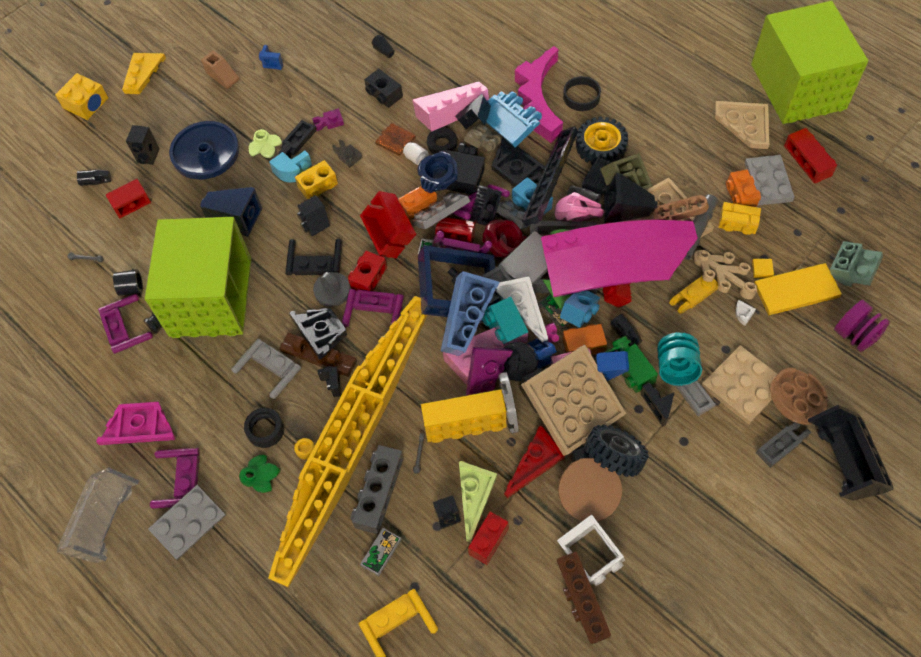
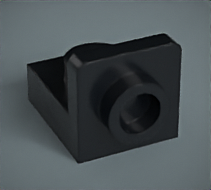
[317,366,341,397]

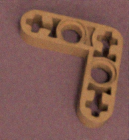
[654,195,709,221]

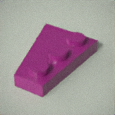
[466,347,513,396]

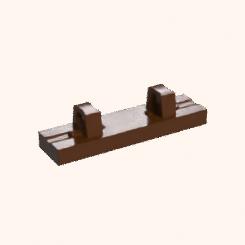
[279,333,357,377]

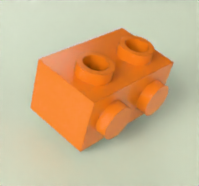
[726,169,761,207]

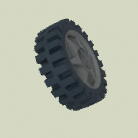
[584,425,649,477]

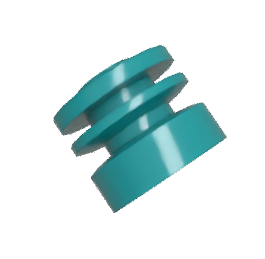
[657,332,702,386]

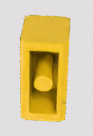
[718,202,761,235]

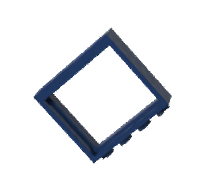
[418,246,499,321]

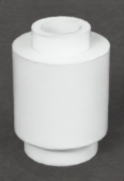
[403,142,429,165]

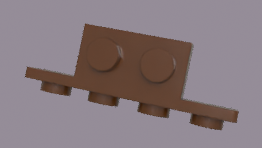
[557,552,611,645]

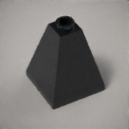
[604,173,658,224]

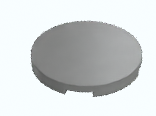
[498,372,519,434]

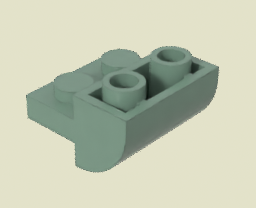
[830,241,883,287]

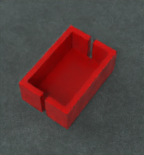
[360,191,417,258]

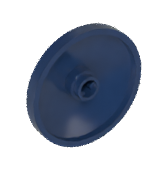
[169,121,239,180]

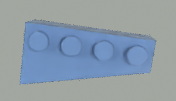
[441,271,500,356]

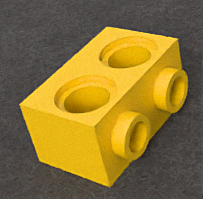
[295,160,338,199]

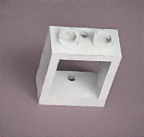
[557,515,625,586]

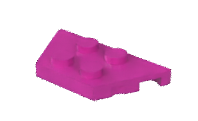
[96,402,176,445]

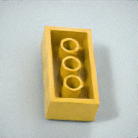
[421,389,507,443]

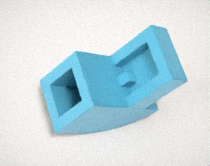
[269,151,312,182]

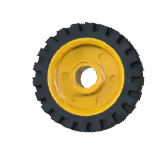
[576,117,628,165]

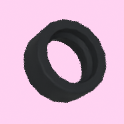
[244,408,284,448]

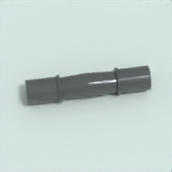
[684,194,719,260]

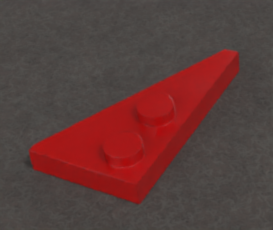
[504,426,565,498]

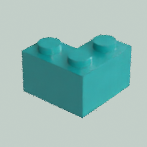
[482,296,528,344]

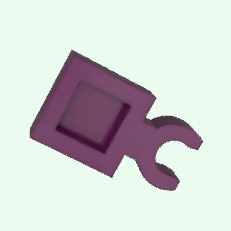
[312,108,344,131]

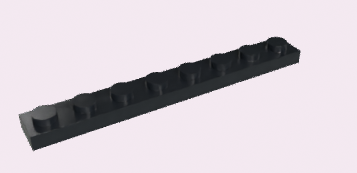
[522,126,578,226]

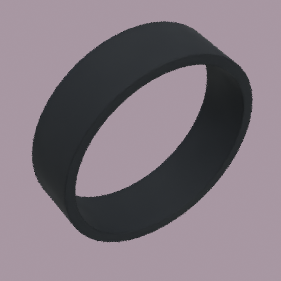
[563,76,601,111]

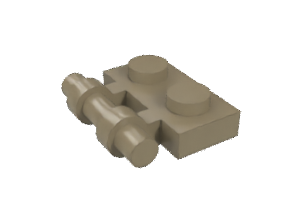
[464,124,502,151]

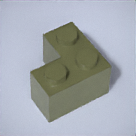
[601,153,653,190]

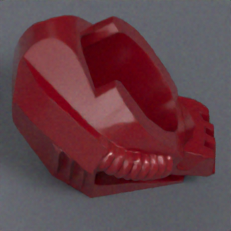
[482,220,528,258]

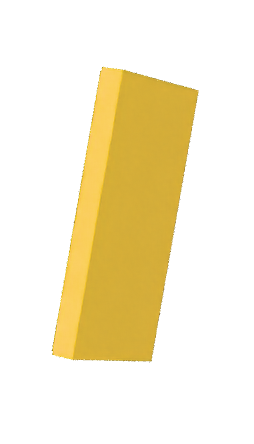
[754,263,842,316]

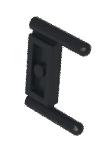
[285,238,342,275]

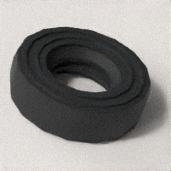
[427,128,457,154]

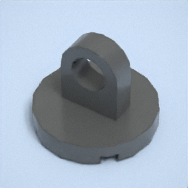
[313,272,350,307]

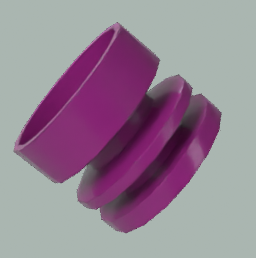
[834,300,890,353]

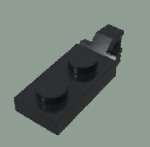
[278,120,317,158]

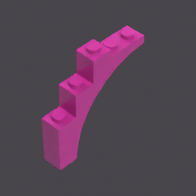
[515,46,563,143]

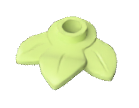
[249,129,282,158]

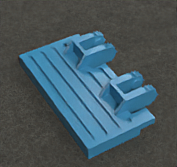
[486,91,542,148]

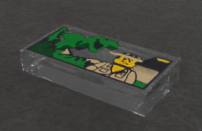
[538,294,572,331]

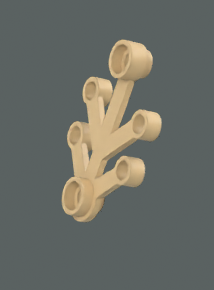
[693,250,757,299]

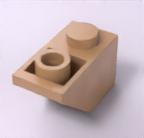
[201,50,240,89]

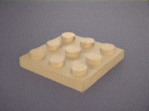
[702,345,777,425]

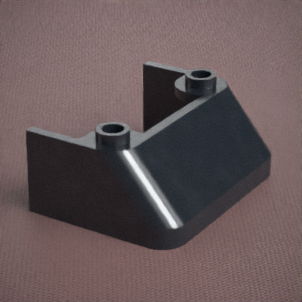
[808,405,894,501]

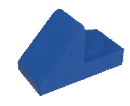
[527,338,557,369]
[596,351,629,381]

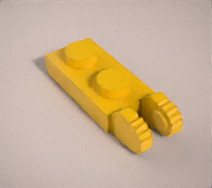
[669,276,719,314]

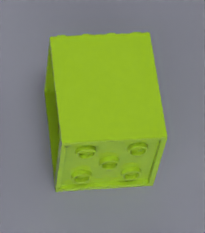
[751,1,869,124]
[145,217,251,338]

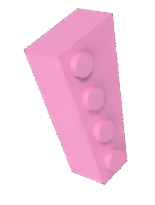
[413,82,489,131]
[443,328,528,385]

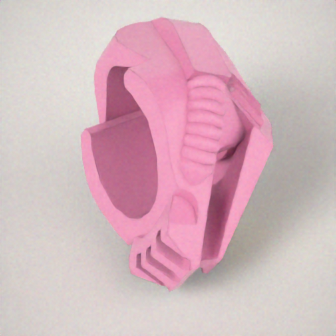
[555,192,605,222]

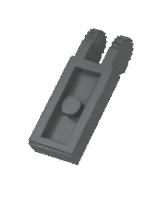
[756,423,812,468]

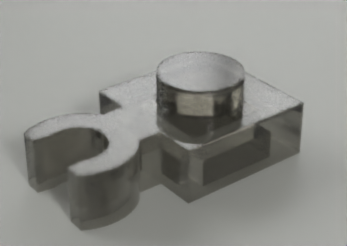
[332,140,363,167]

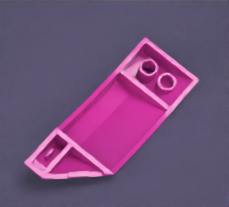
[541,220,698,297]

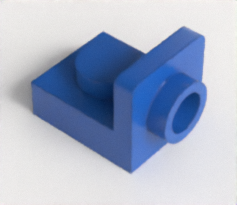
[259,45,283,70]

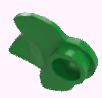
[604,335,631,353]
[239,455,280,493]

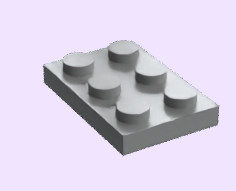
[745,155,795,206]
[410,193,470,229]
[148,485,226,560]

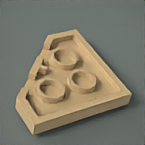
[715,101,770,149]

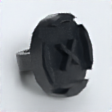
[502,342,538,381]

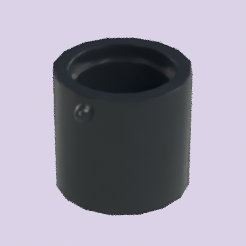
[113,269,143,296]

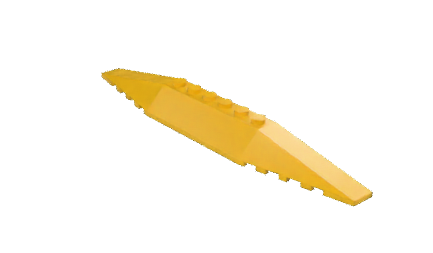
[268,296,427,588]

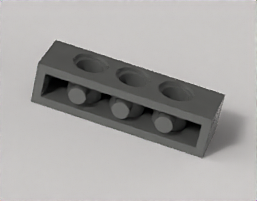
[351,445,404,535]

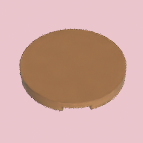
[770,368,828,425]
[558,458,622,521]

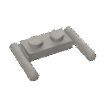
[231,339,301,399]

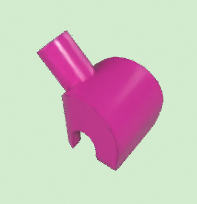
[545,322,559,343]

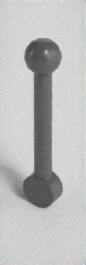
[67,252,104,263]
[413,433,425,474]

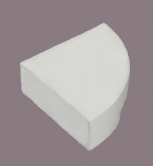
[735,300,756,326]

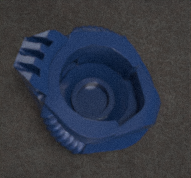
[417,151,457,193]

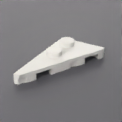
[495,277,548,342]

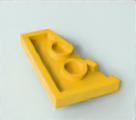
[122,53,166,94]

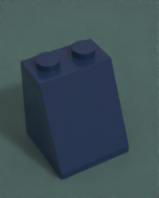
[200,187,262,237]

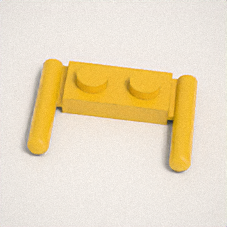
[358,589,438,657]

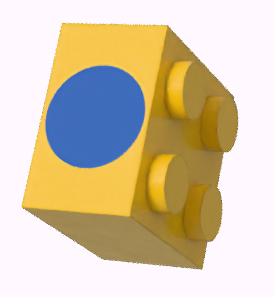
[55,73,108,120]

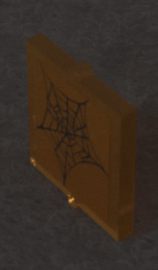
[375,123,416,156]

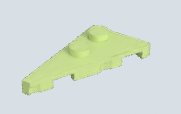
[459,461,497,542]

